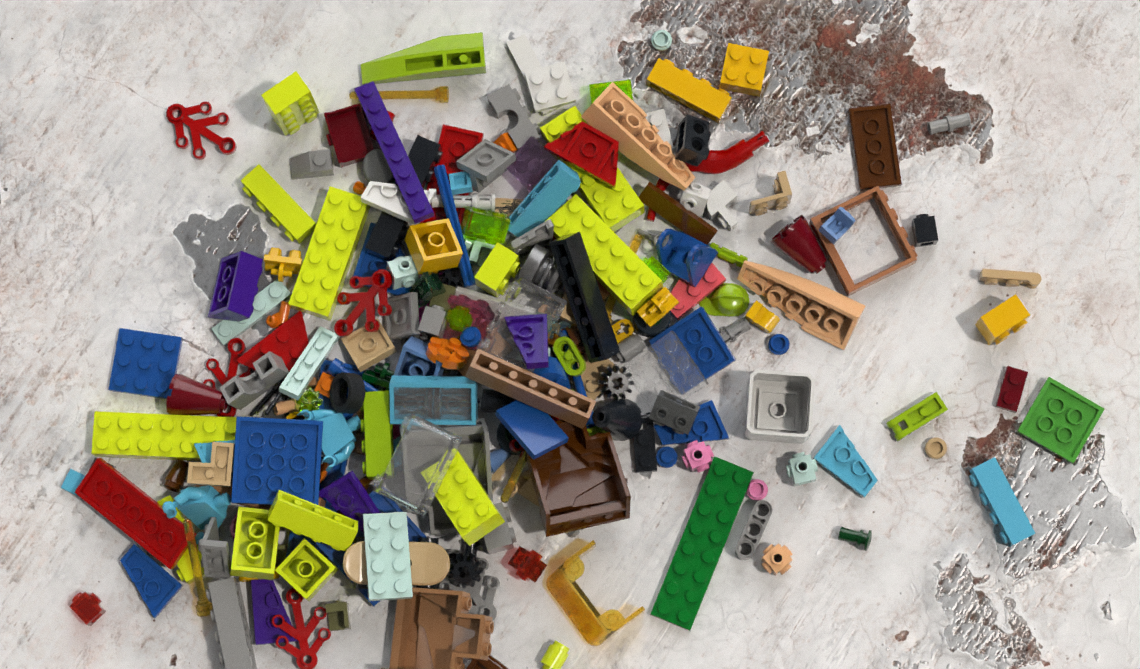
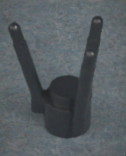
[250,379,291,417]

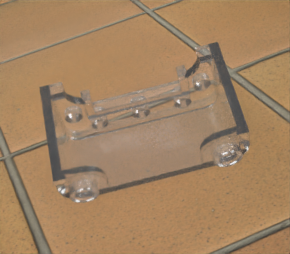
[372,413,462,516]

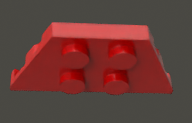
[544,121,619,188]
[236,311,309,372]

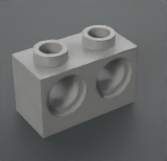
[418,305,451,340]

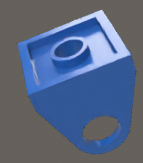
[656,229,718,287]

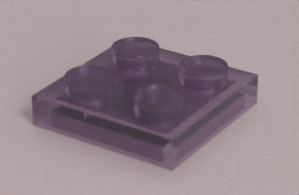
[506,136,558,192]

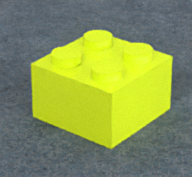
[474,242,521,298]
[275,538,338,601]

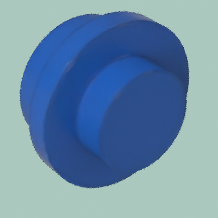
[460,327,481,348]
[768,334,790,355]
[656,446,677,468]

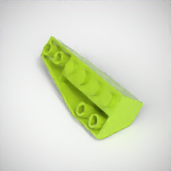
[361,32,486,85]

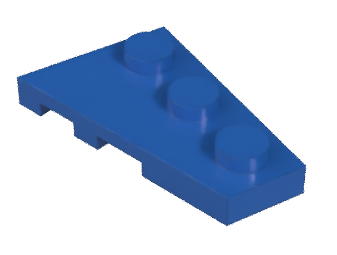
[654,400,729,446]
[120,544,183,619]

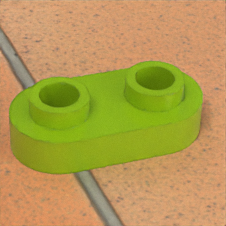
[553,337,586,377]

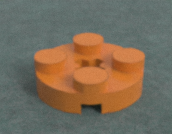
[426,337,469,369]

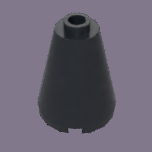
[592,398,643,441]

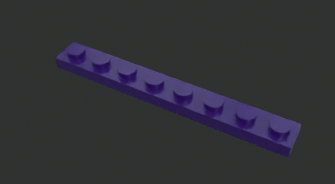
[354,81,434,224]

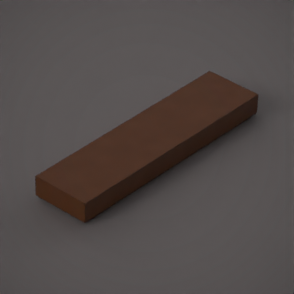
[639,181,718,245]

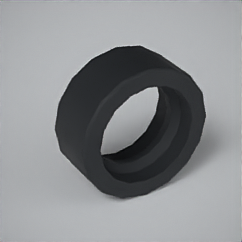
[330,372,365,414]

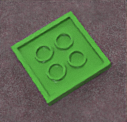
[1017,377,1104,464]

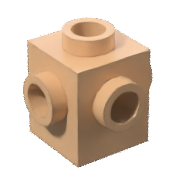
[761,543,793,576]

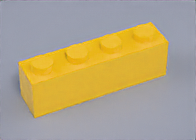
[646,58,732,123]

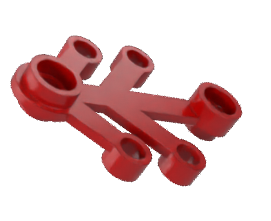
[166,102,237,160]
[334,269,392,336]
[203,338,252,417]
[271,588,331,669]

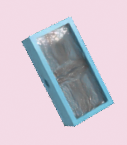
[389,375,478,425]

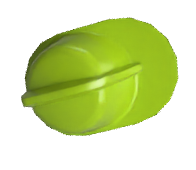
[699,283,749,317]

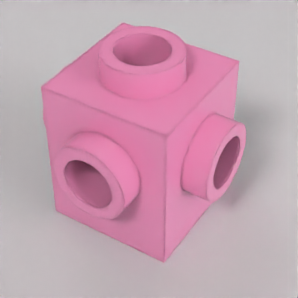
[681,440,714,473]

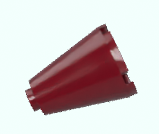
[770,215,827,274]
[166,374,228,415]

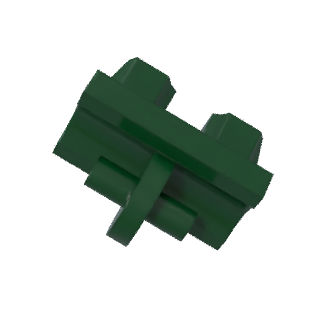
[362,362,395,391]

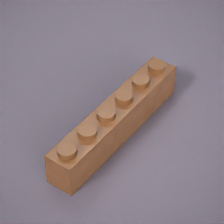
[465,349,596,429]

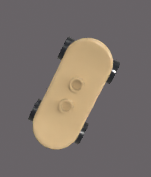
[343,537,450,589]

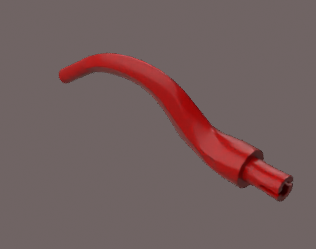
[646,131,769,222]

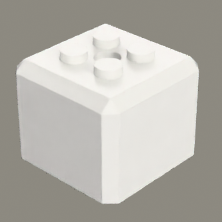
[745,370,815,444]

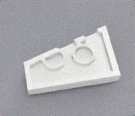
[361,181,437,225]

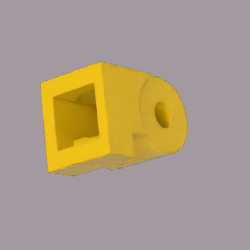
[745,300,780,334]

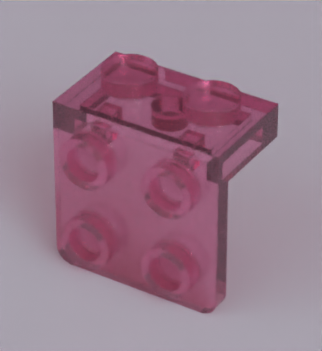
[442,294,495,351]

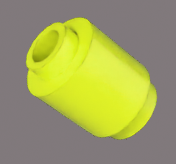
[540,640,569,669]

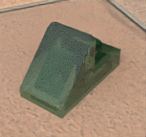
[409,271,446,308]

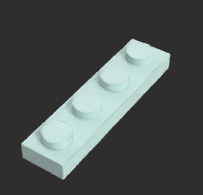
[212,278,291,346]
[279,326,339,400]

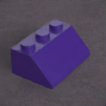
[208,251,263,322]

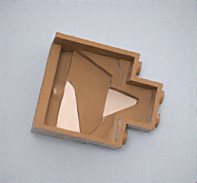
[381,587,494,669]

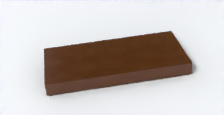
[848,104,902,191]

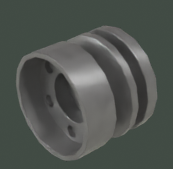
[517,244,562,300]

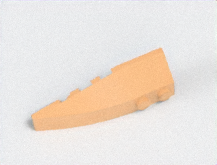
[581,82,696,190]
[737,261,865,350]

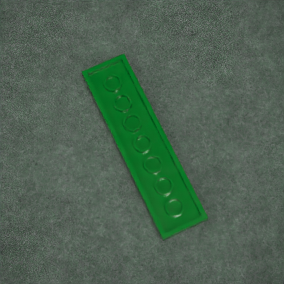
[650,456,754,631]

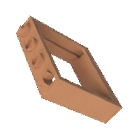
[809,186,918,296]

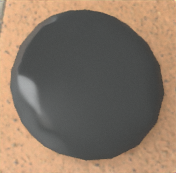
[362,148,395,184]

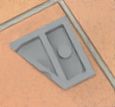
[511,219,554,257]

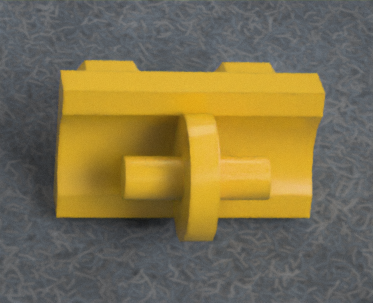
[264,247,302,282]
[636,287,679,328]

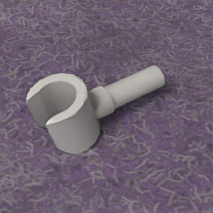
[637,229,666,247]

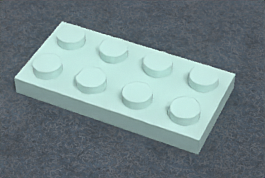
[363,512,413,601]

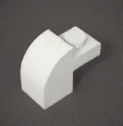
[706,180,738,231]

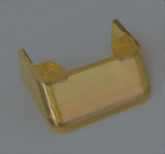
[546,540,645,646]

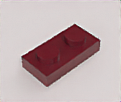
[995,366,1028,413]

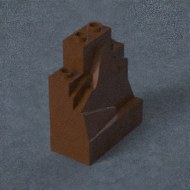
[527,420,631,537]

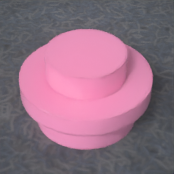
[746,479,768,501]

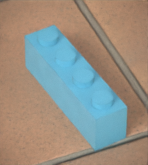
[505,160,581,237]
[969,457,1035,547]

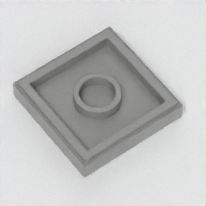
[384,292,420,341]

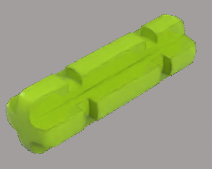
[709,243,748,268]

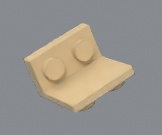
[749,171,792,216]

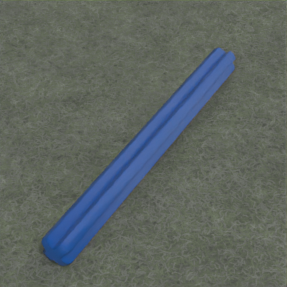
[434,165,475,287]

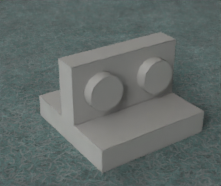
[456,139,516,193]

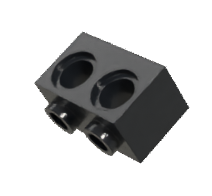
[675,114,711,166]

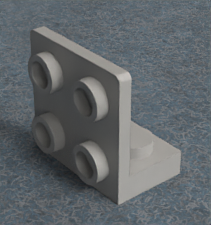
[198,517,231,579]

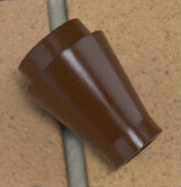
[163,459,189,492]

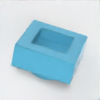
[449,171,473,195]

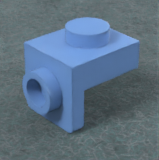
[819,207,856,244]

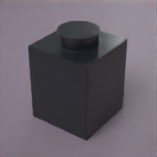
[911,214,938,247]

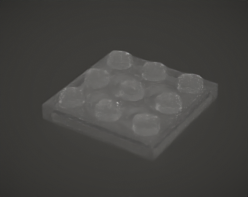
[623,331,709,411]

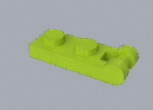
[886,392,948,442]

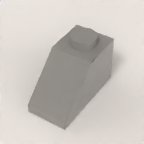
[291,149,334,180]

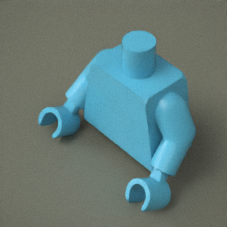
[297,409,361,472]
[162,485,231,544]

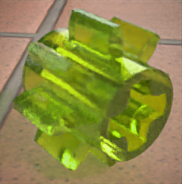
[446,306,474,332]
[296,387,323,411]

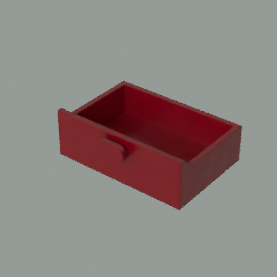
[324,103,374,168]

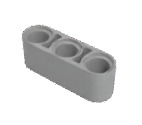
[735,500,772,560]

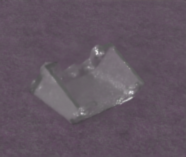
[476,278,567,373]

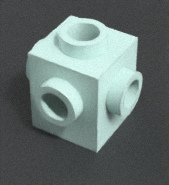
[386,255,418,290]
[786,452,818,486]

